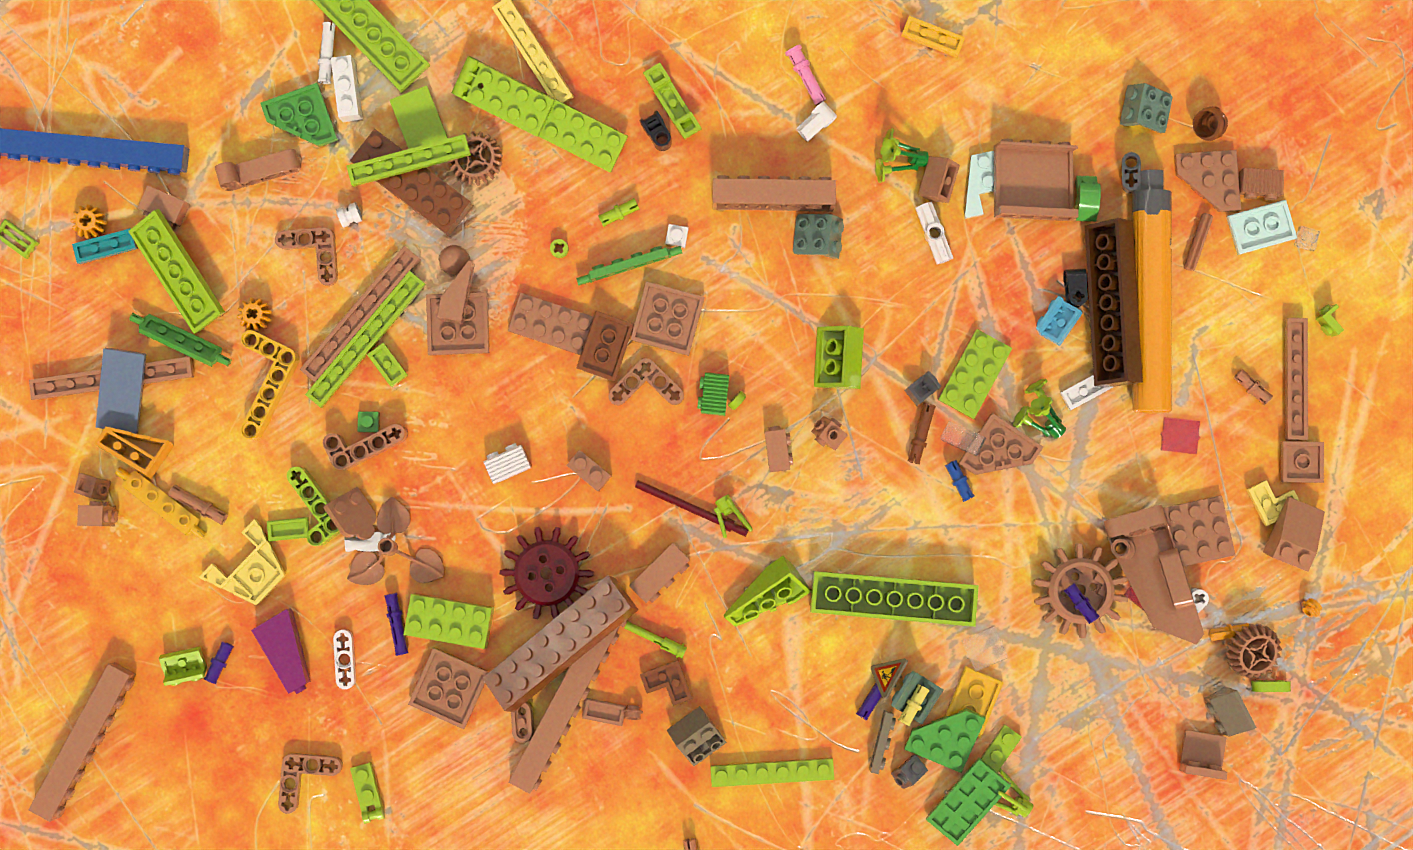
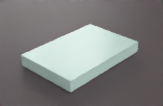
[1226,200,1297,255]

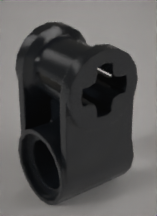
[639,110,672,151]
[1063,269,1088,308]

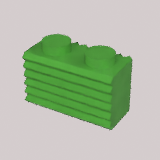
[697,372,729,416]

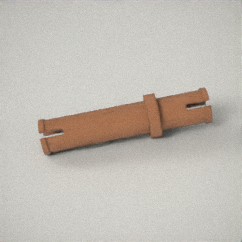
[168,485,228,525]

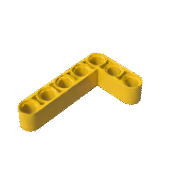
[241,330,300,440]

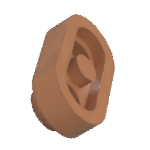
[511,702,534,743]

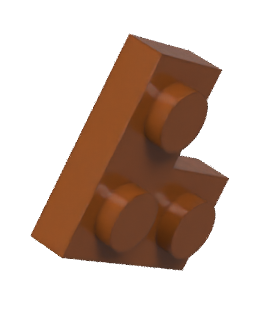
[640,660,692,706]

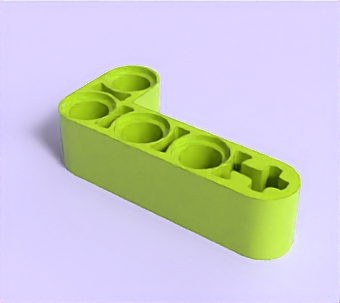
[287,467,340,546]

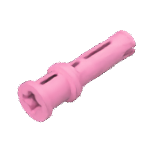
[785,45,826,106]

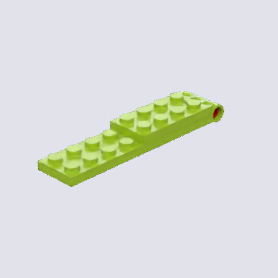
[451,56,628,173]

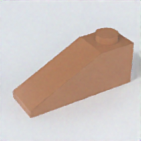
[435,261,475,324]

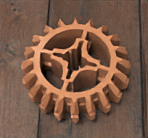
[448,131,503,186]
[1225,623,1282,679]

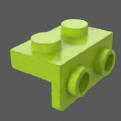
[159,647,207,686]

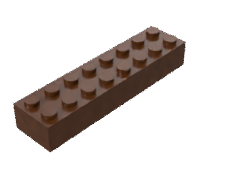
[1085,218,1143,387]

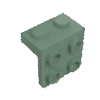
[1120,83,1172,133]
[793,214,844,259]
[891,671,943,724]

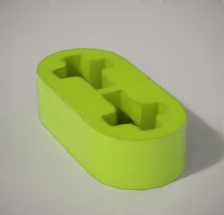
[1251,680,1291,692]

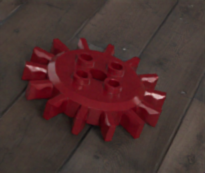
[499,527,594,619]

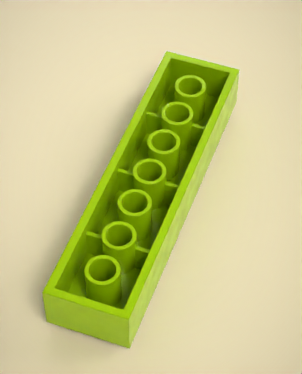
[810,571,979,627]

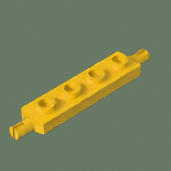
[115,467,207,540]

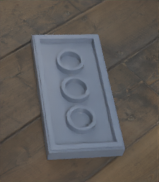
[95,347,146,434]

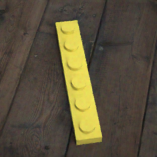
[492,0,574,104]

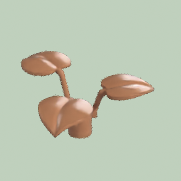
[347,497,444,585]

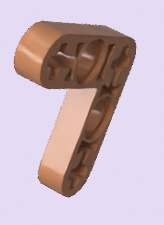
[275,227,338,287]
[608,358,684,406]
[278,753,343,814]

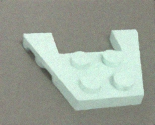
[964,151,994,219]

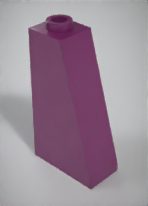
[251,608,311,694]

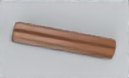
[1184,213,1213,271]

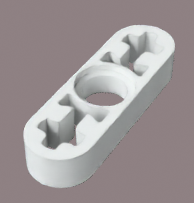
[333,629,356,689]

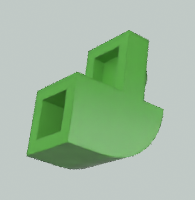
[1074,176,1101,222]

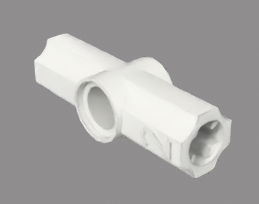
[915,202,953,265]

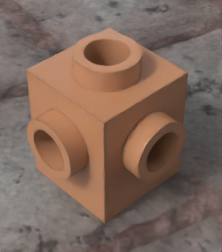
[811,416,848,450]

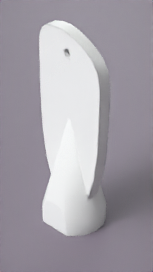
[344,532,396,552]

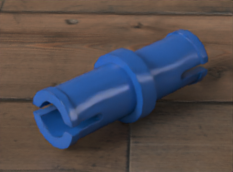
[945,460,975,502]

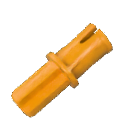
[1208,623,1249,641]

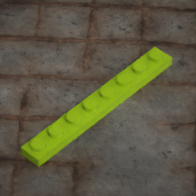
[305,271,426,408]

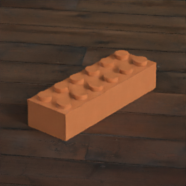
[713,175,836,211]

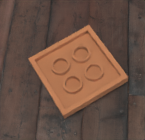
[630,281,705,356]
[426,292,489,356]
[1164,496,1236,566]
[408,648,489,729]

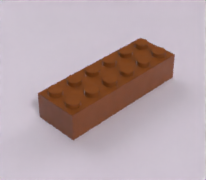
[350,128,474,237]

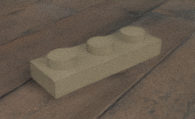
[869,710,896,775]

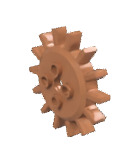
[1033,543,1128,638]

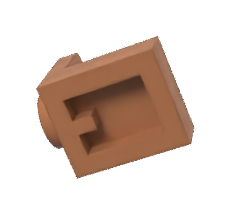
[74,473,111,500]

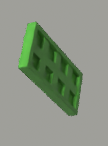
[926,758,1011,846]

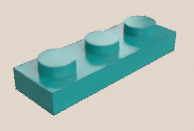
[72,228,138,264]

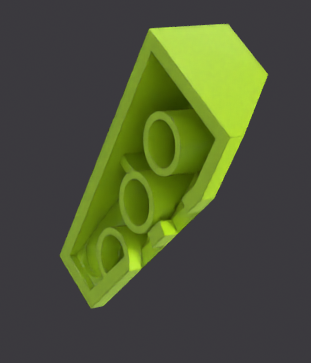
[724,556,811,627]

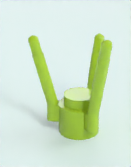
[714,495,753,538]
[995,768,1033,818]

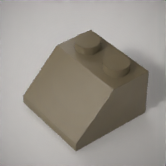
[1205,687,1257,737]

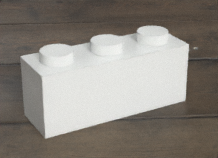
[331,55,363,122]

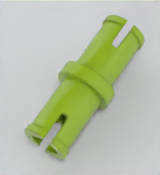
[598,198,640,227]

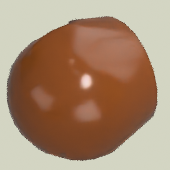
[1192,106,1228,141]

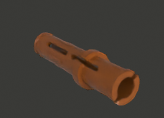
[907,403,936,465]

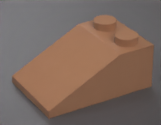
[1263,497,1325,572]

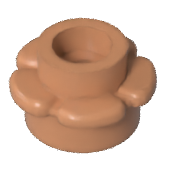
[623,705,643,720]

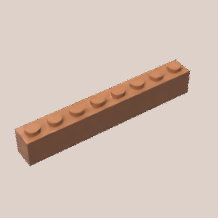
[28,662,136,822]

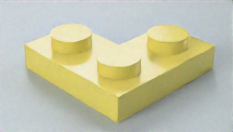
[1246,481,1299,526]

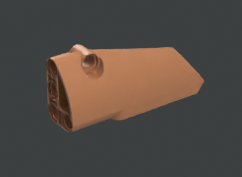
[1104,505,1204,645]

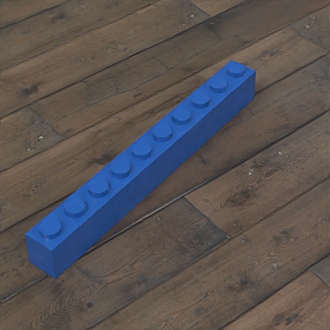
[0,128,190,175]

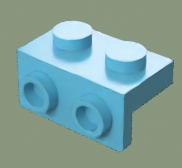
[1036,296,1082,346]

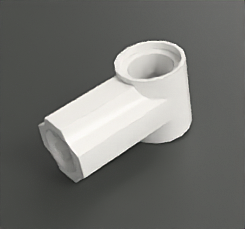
[796,101,837,142]

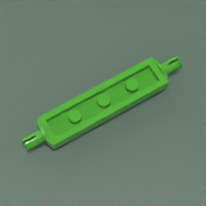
[576,246,683,286]
[129,313,232,367]

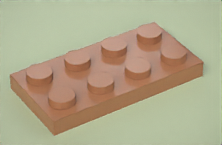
[508,293,593,355]

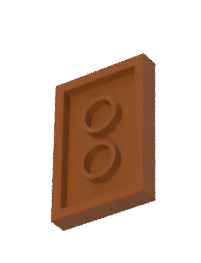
[576,311,634,382]

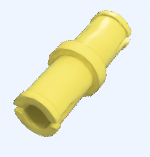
[898,684,930,727]

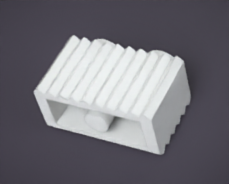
[483,443,532,484]

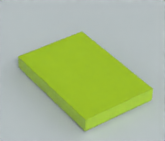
[390,85,448,149]

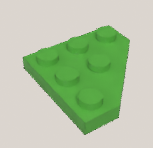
[260,83,338,147]
[904,708,986,773]

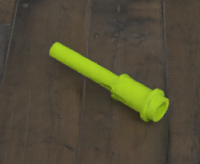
[624,621,687,659]

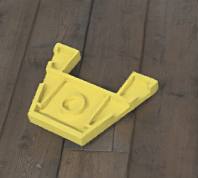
[199,519,286,605]

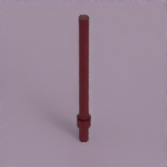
[635,480,749,537]

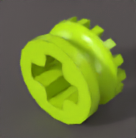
[550,239,569,258]

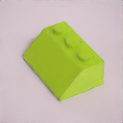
[814,326,864,389]

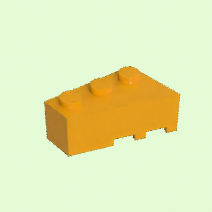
[94,427,174,479]

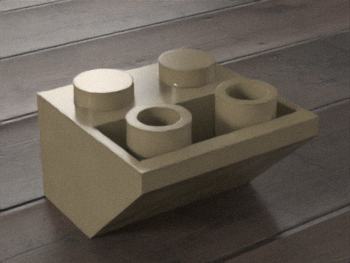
[667,706,727,766]

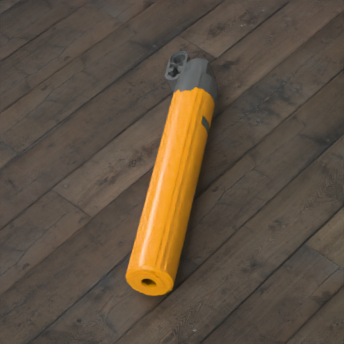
[1122,152,1172,414]

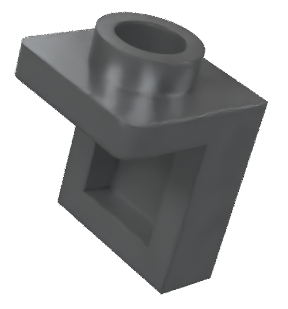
[904,371,941,406]
[891,754,928,789]

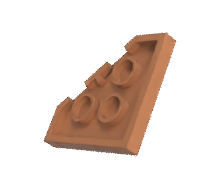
[1174,150,1241,212]
[958,413,1043,475]

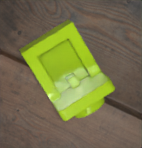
[1316,304,1344,337]

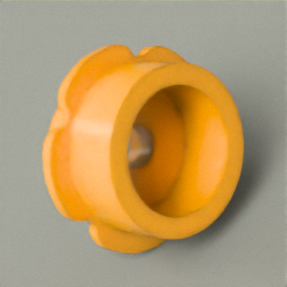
[1302,598,1322,617]

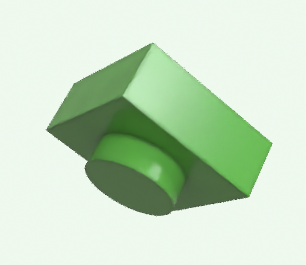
[357,412,380,432]

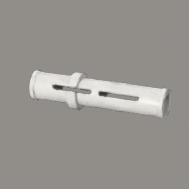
[317,22,336,84]

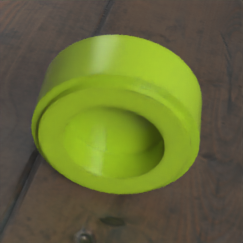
[728,391,746,410]

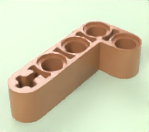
[215,149,301,191]
[323,424,408,470]

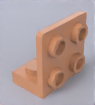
[1179,730,1228,780]

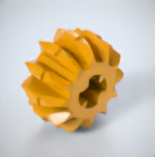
[70,204,107,239]
[236,297,272,332]

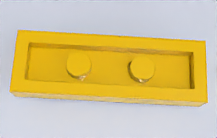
[901,16,965,58]

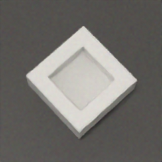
[665,224,689,248]

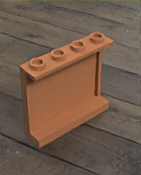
[994,139,1078,221]

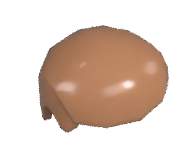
[438,245,470,276]

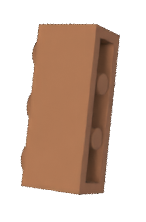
[629,543,690,603]

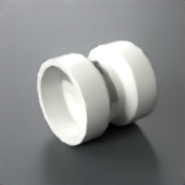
[336,202,363,228]

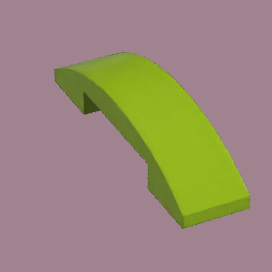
[643,63,702,140]

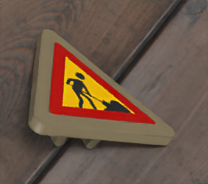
[871,658,908,699]

